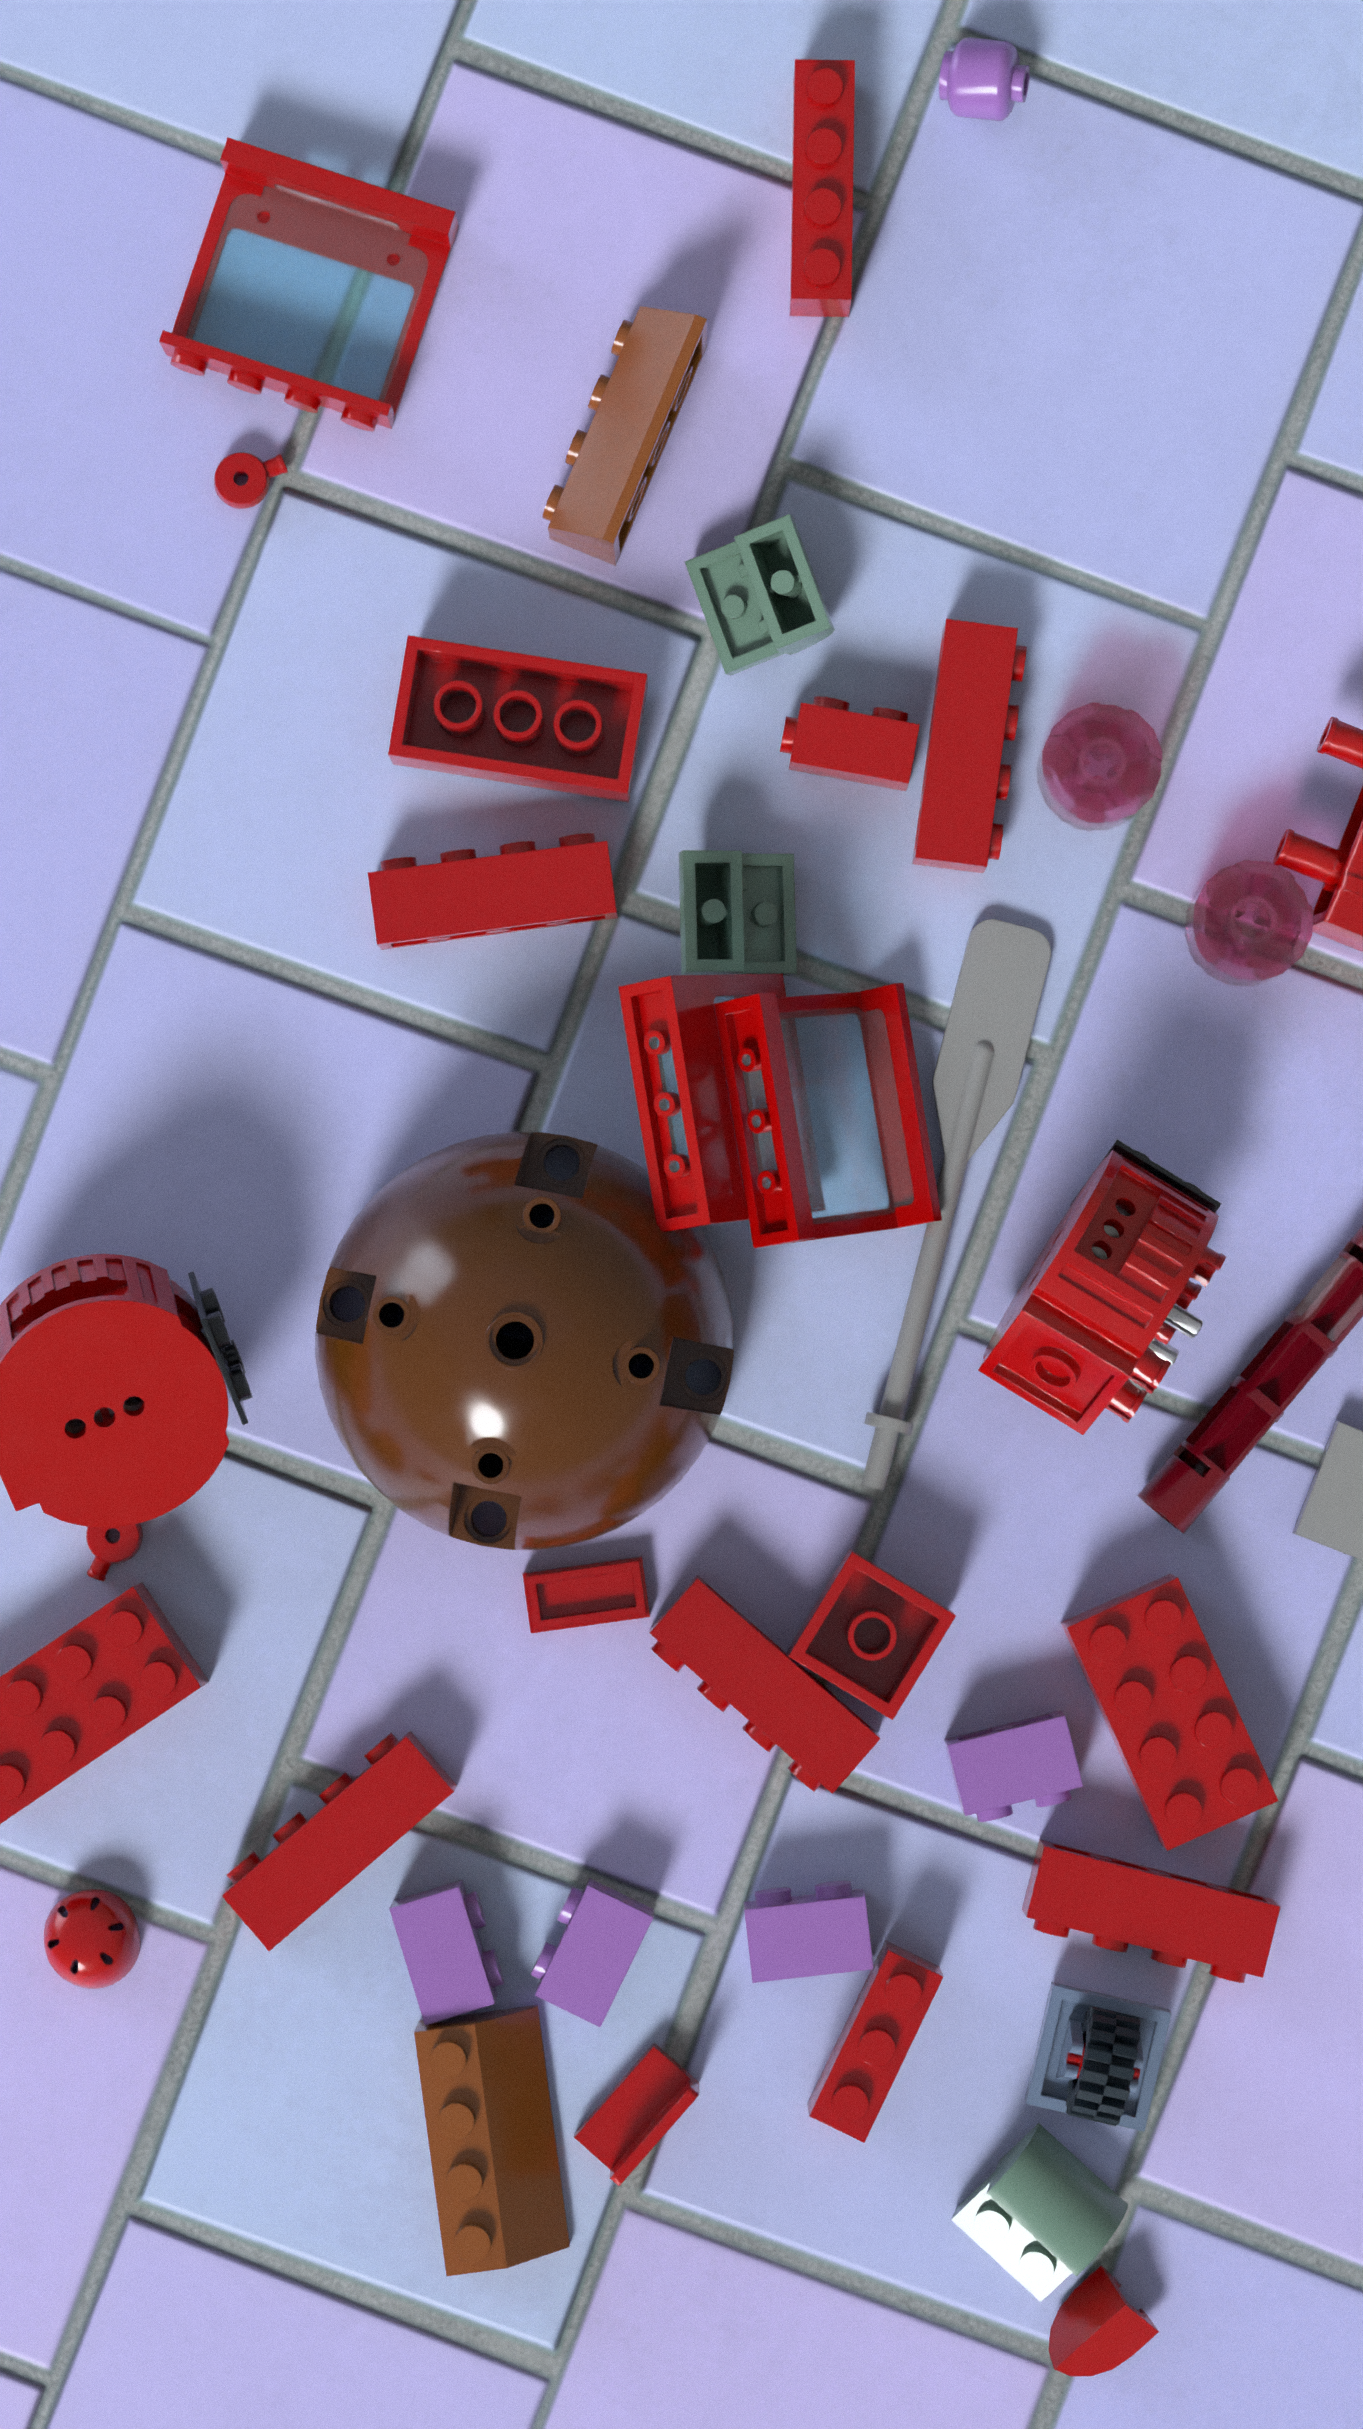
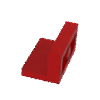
[574,2043,699,2186]

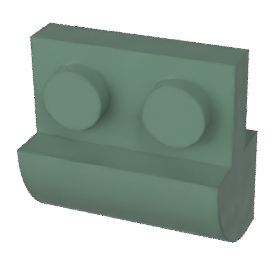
[685,514,835,676]
[678,850,797,976]
[951,2123,1128,2302]

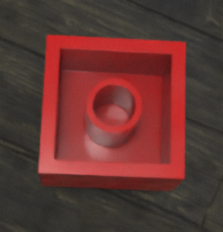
[787,1549,956,1720]

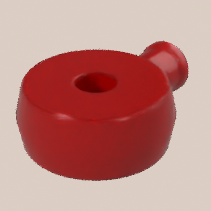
[214,452,288,509]
[86,1523,143,1582]

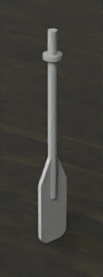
[861,919,1051,1491]

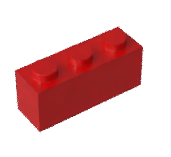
[807,1940,944,2143]

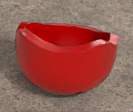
[44,1889,141,1989]

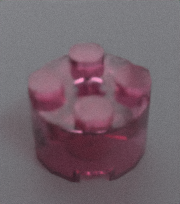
[1036,702,1162,832]
[1185,860,1314,987]

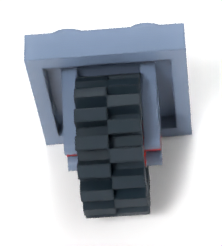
[1024,1982,1172,2132]

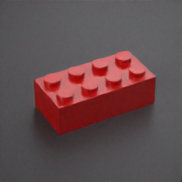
[388,635,648,803]
[1061,1574,1278,1851]
[0,1582,209,1824]

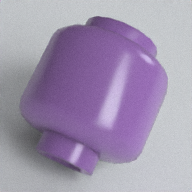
[939,37,1030,121]

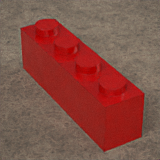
[790,59,855,317]
[912,619,1027,873]
[368,833,618,950]
[649,1575,881,1794]
[222,1731,457,1951]
[1022,1839,1281,1983]

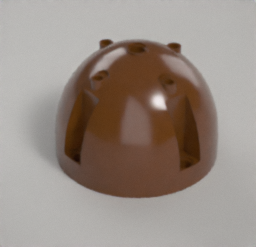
[315,1132,734,1550]

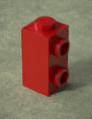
[780,696,920,791]

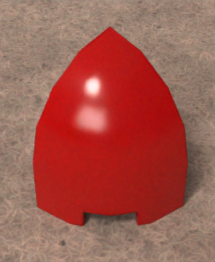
[1048,2266,1159,2376]

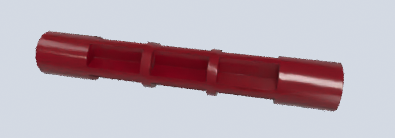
[1137,1225,1363,1534]

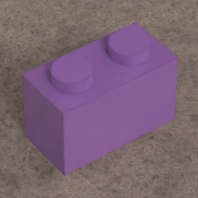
[944,1710,1083,1822]
[530,1878,654,2027]
[389,1880,504,2025]
[744,1881,874,1983]

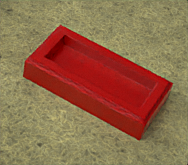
[523,1556,650,1633]

